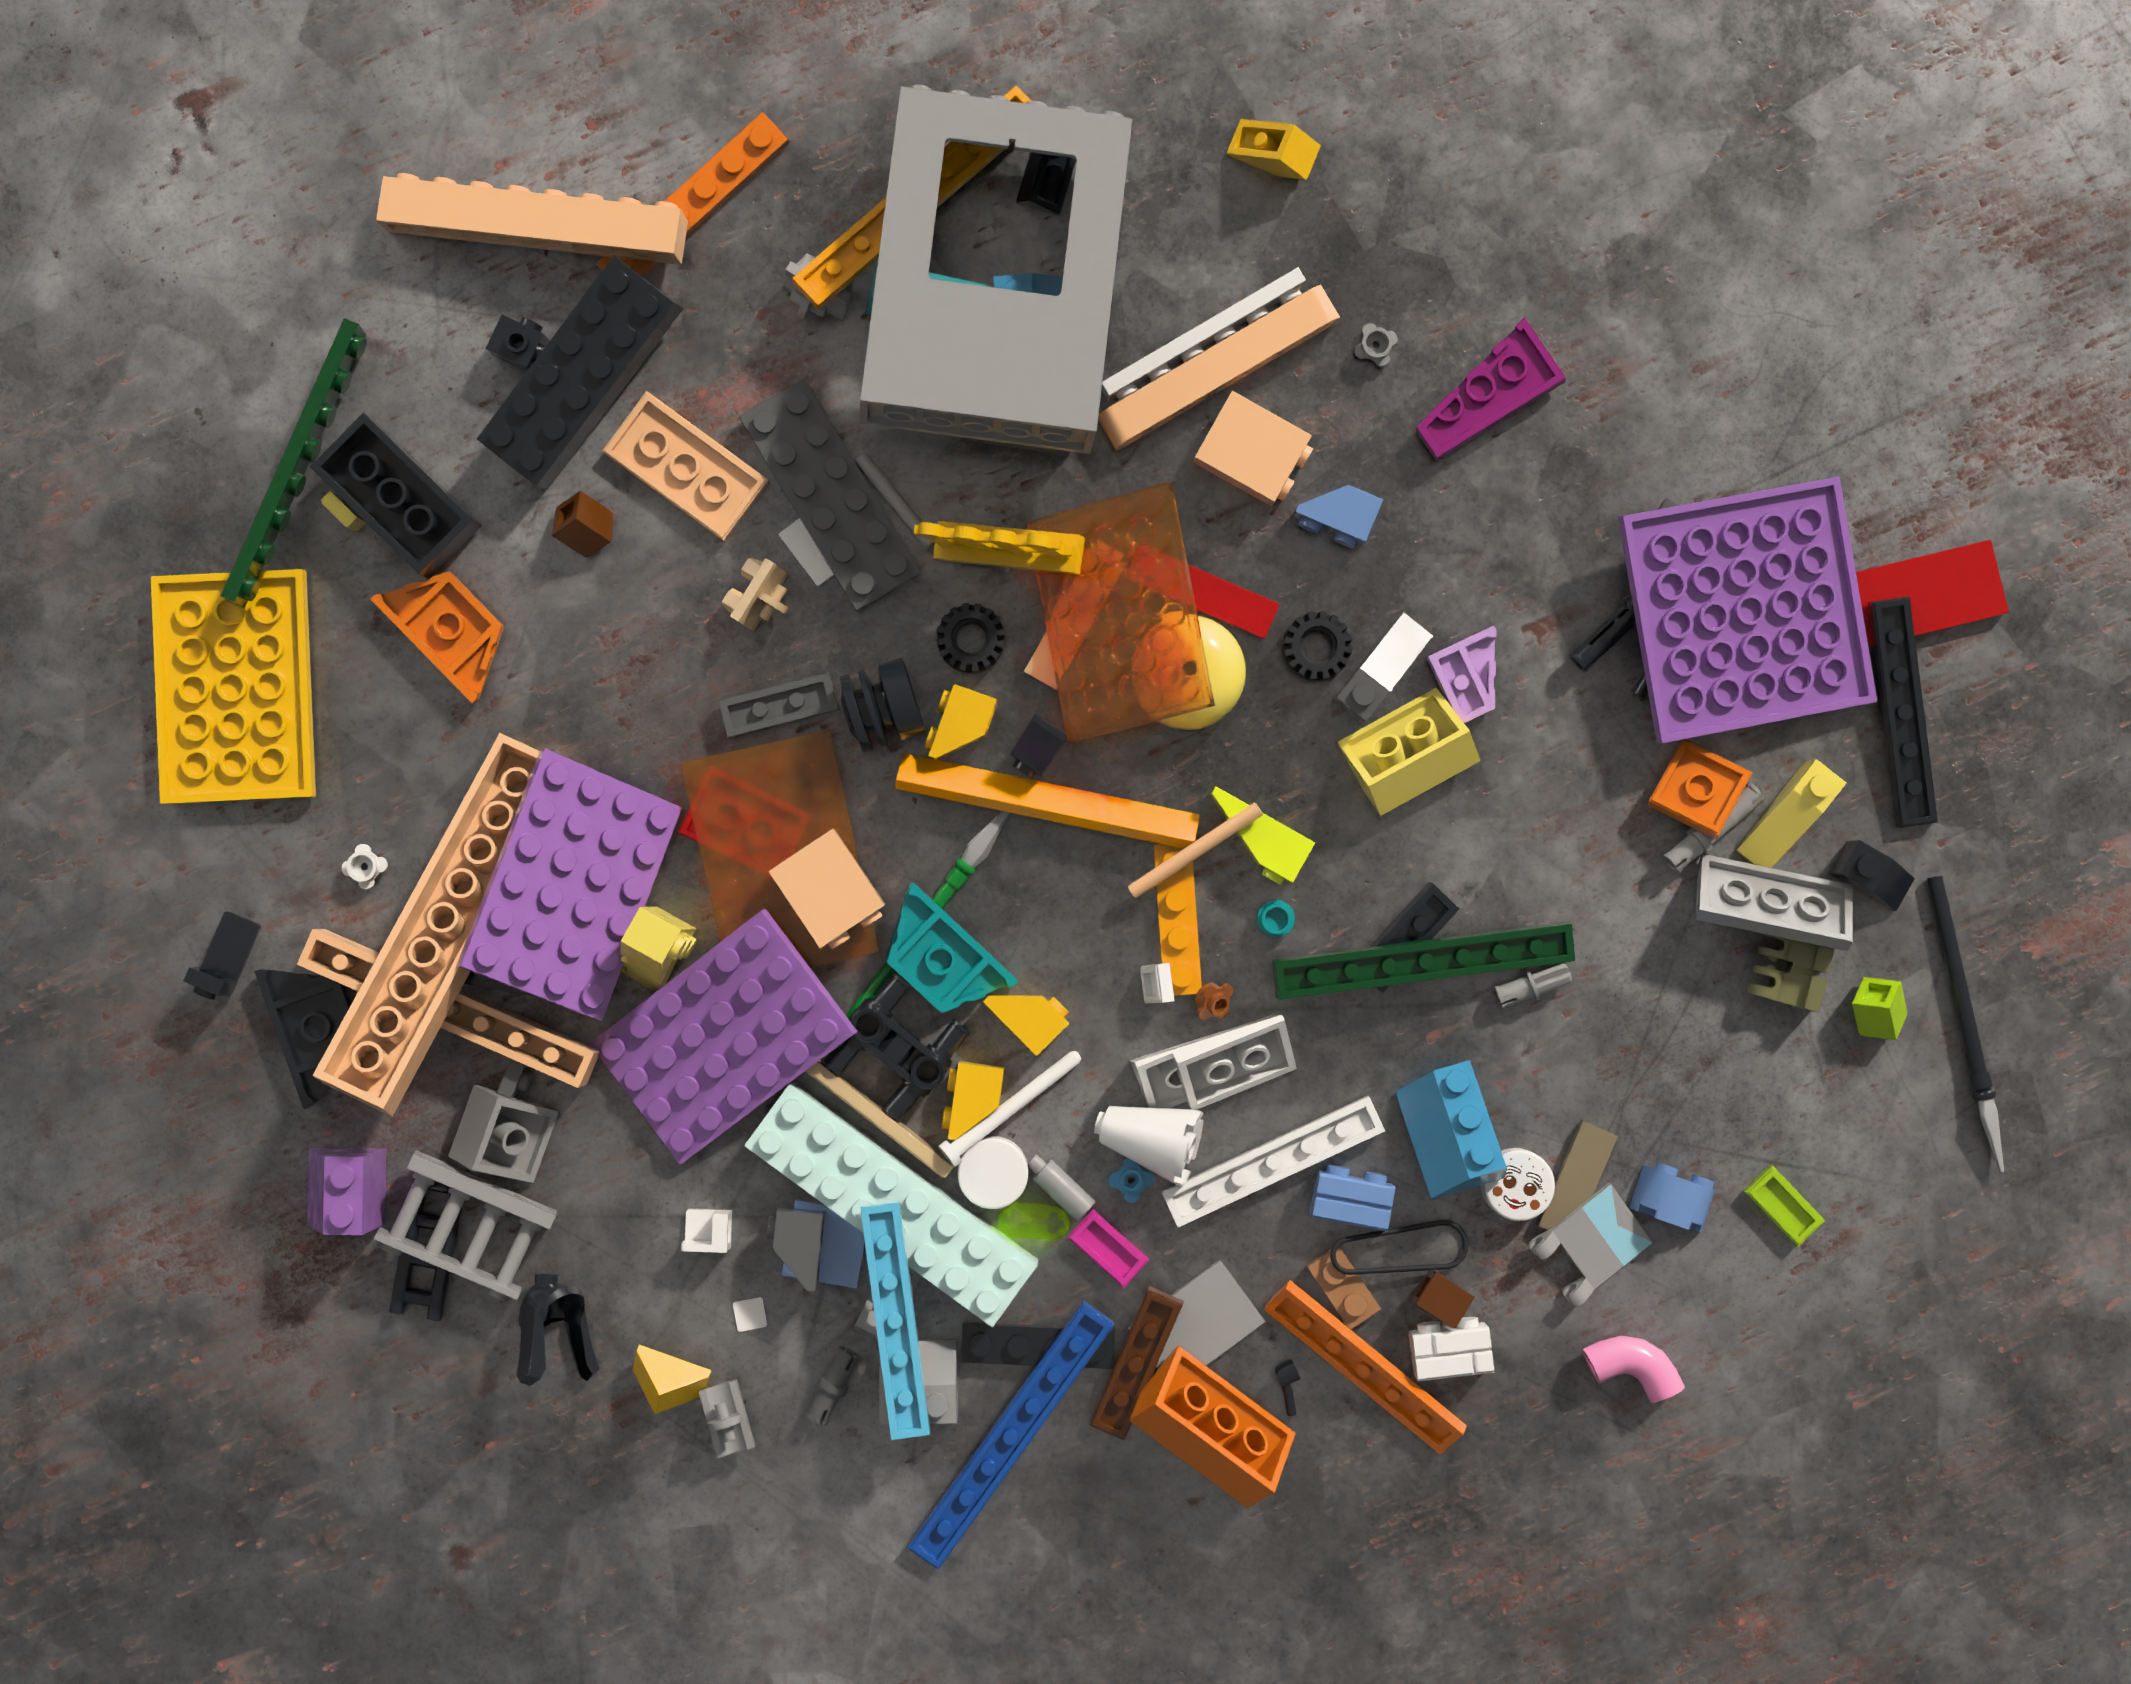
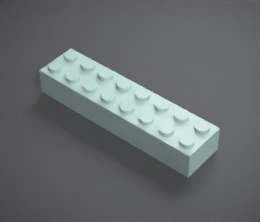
[744,1081,1038,1328]

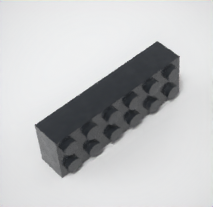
[477,255,684,489]

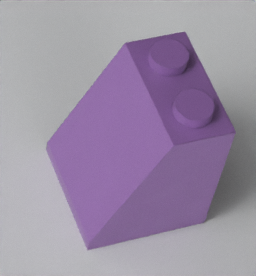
[307,1147,386,1235]

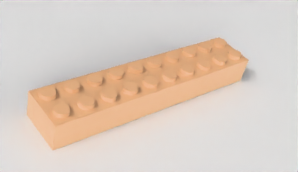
[313,733,540,1117]

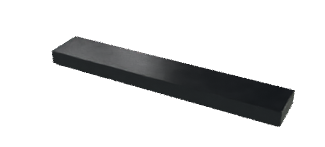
[1868,596,1938,828]

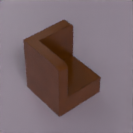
[551,490,615,557]
[1410,1270,1475,1328]

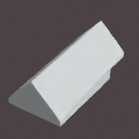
[1130,1014,1297,1110]

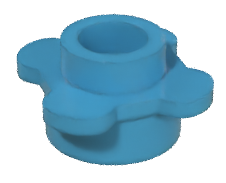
[1108,1158,1154,1203]

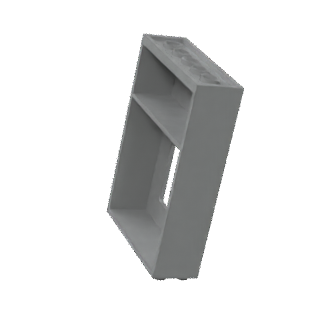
[860,85,1133,454]

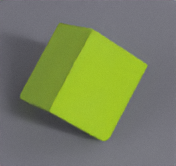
[1852,977,1907,1040]

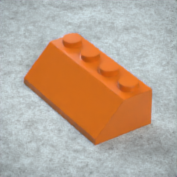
[1129,1346,1296,1508]

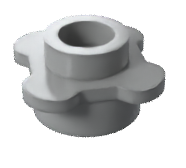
[1354,323,1398,367]

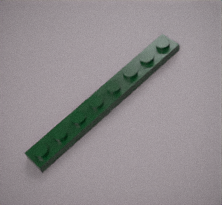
[221,318,367,609]
[1272,922,1575,1000]

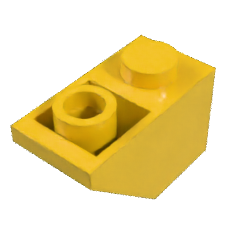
[925,684,998,760]
[942,1061,1005,1140]

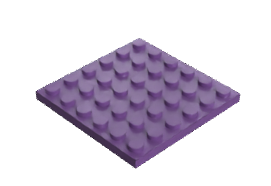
[1618,476,1877,743]

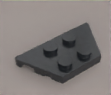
[254,969,351,1109]

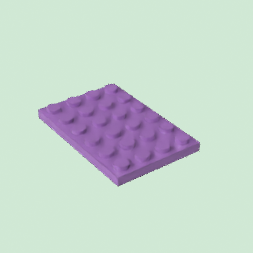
[457,749,682,1021]
[589,908,858,1165]

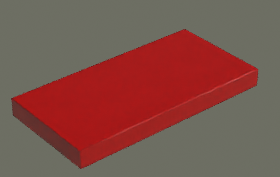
[1856,539,2009,647]

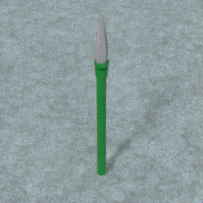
[846,811,1009,1026]

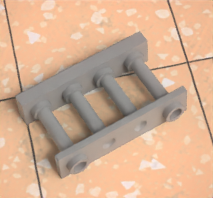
[374,1150,557,1301]

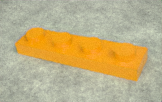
[1153,844,1202,996]

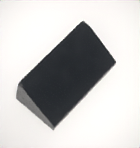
[1016,152,1076,215]

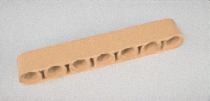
[1098,285,1340,450]

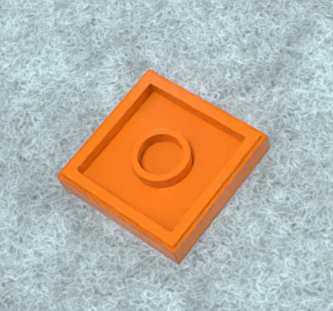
[1648,739,1753,840]

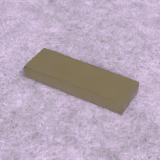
[1536,1120,1618,1230]

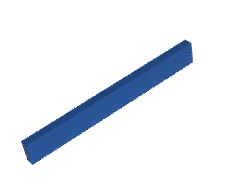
[907,1300,1114,1570]

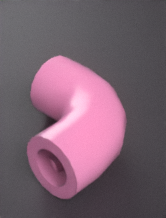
[1582,1336,1685,1403]

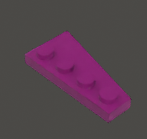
[1416,317,1566,462]

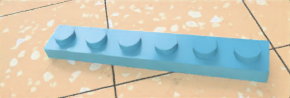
[860,1201,931,1440]

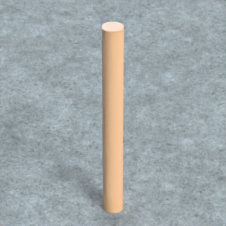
[1128,802,1263,898]

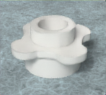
[342,844,388,889]

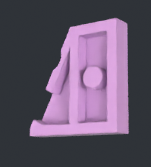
[1426,626,1497,723]

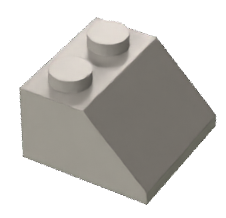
[448,1084,559,1183]
[879,1339,958,1425]

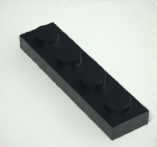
[961,1322,1115,1369]

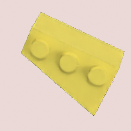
[620,907,697,992]

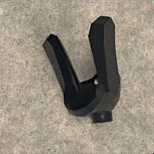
[516,1274,599,1386]

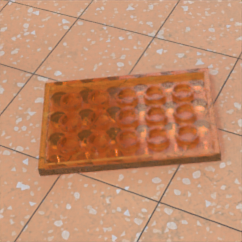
[1027,482,1215,743]
[680,730,880,968]

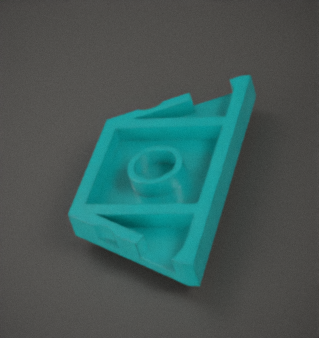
[885,881,1019,1013]

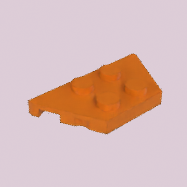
[370,571,505,704]

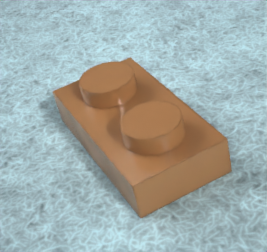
[1306,1246,1381,1330]

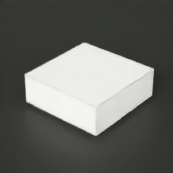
[1140,963,1174,1004]

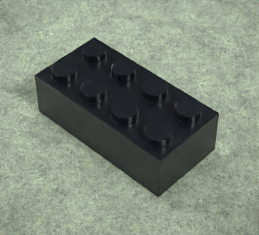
[310,412,482,579]

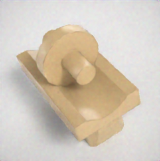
[721,558,789,632]

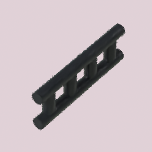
[389,1168,469,1321]

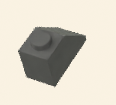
[767,1207,825,1292]

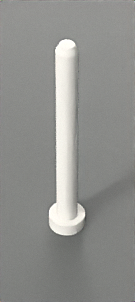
[938,1051,1081,1167]

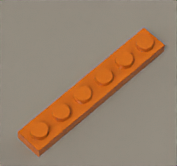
[596,111,789,276]
[1264,1280,1467,1455]

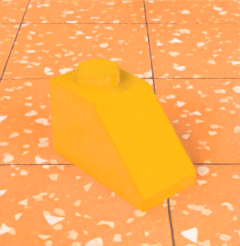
[1226,119,1321,180]
[983,995,1069,1056]

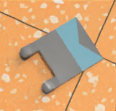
[1528,1183,1653,1306]

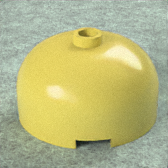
[1132,615,1246,730]

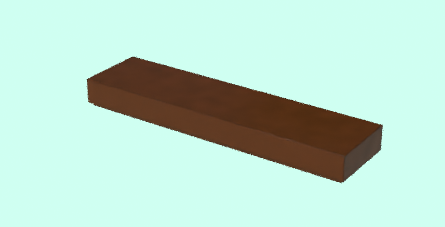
[1090,1286,1184,1440]

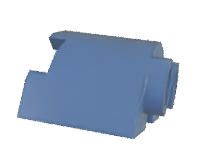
[1629,1162,1715,1233]

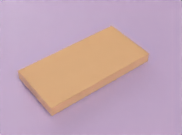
[602,391,770,542]

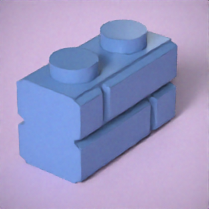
[1309,1165,1395,1232]

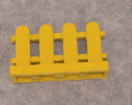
[913,521,1085,575]

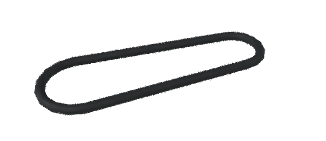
[1330,1220,1469,1275]

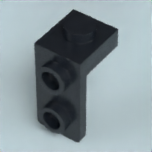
[183,911,261,1000]

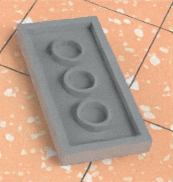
[1695,854,1853,951]

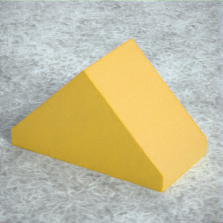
[632,1345,711,1414]

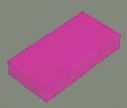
[1067,1208,1149,1288]

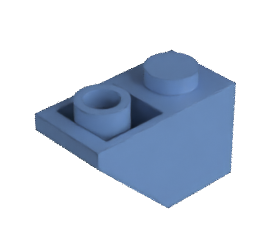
[1293,485,1383,548]

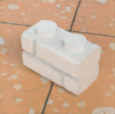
[1409,1317,1494,1381]

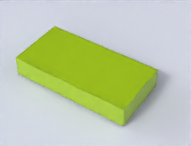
[1742,1164,1825,1247]

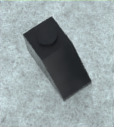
[1010,714,1068,778]
[1829,840,1915,911]

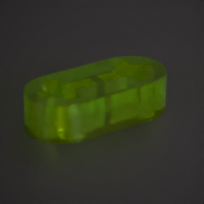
[998,1201,1070,1241]

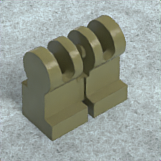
[1747,933,1834,1013]

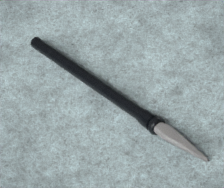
[1927,875,2004,1173]

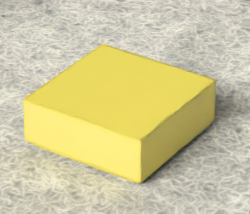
[321,491,366,532]

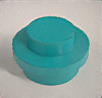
[1257,900,1295,938]

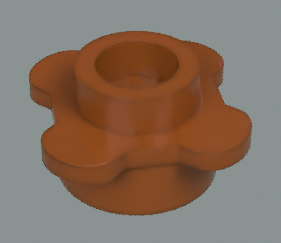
[1195,983,1234,1020]

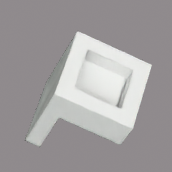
[681,1209,732,1253]

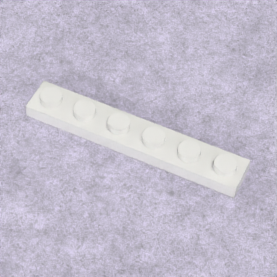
[1101,267,1306,402]
[1161,1096,1385,1227]

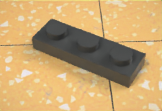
[718,672,839,738]

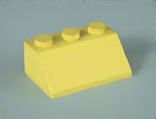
[1337,688,1480,816]

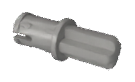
[1494,964,1572,1009]

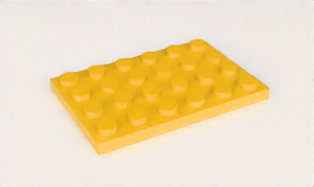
[151,569,316,804]

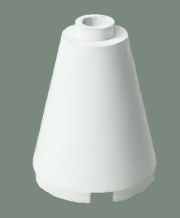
[1094,1106,1204,1186]

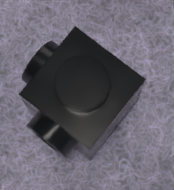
[486,314,550,371]

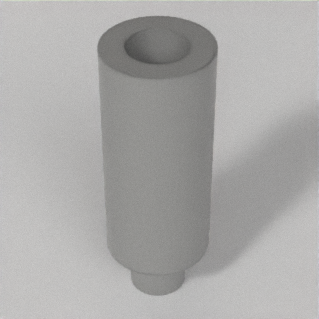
[1027,1154,1095,1221]

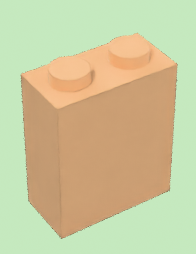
[1193,391,1313,507]
[768,829,885,950]

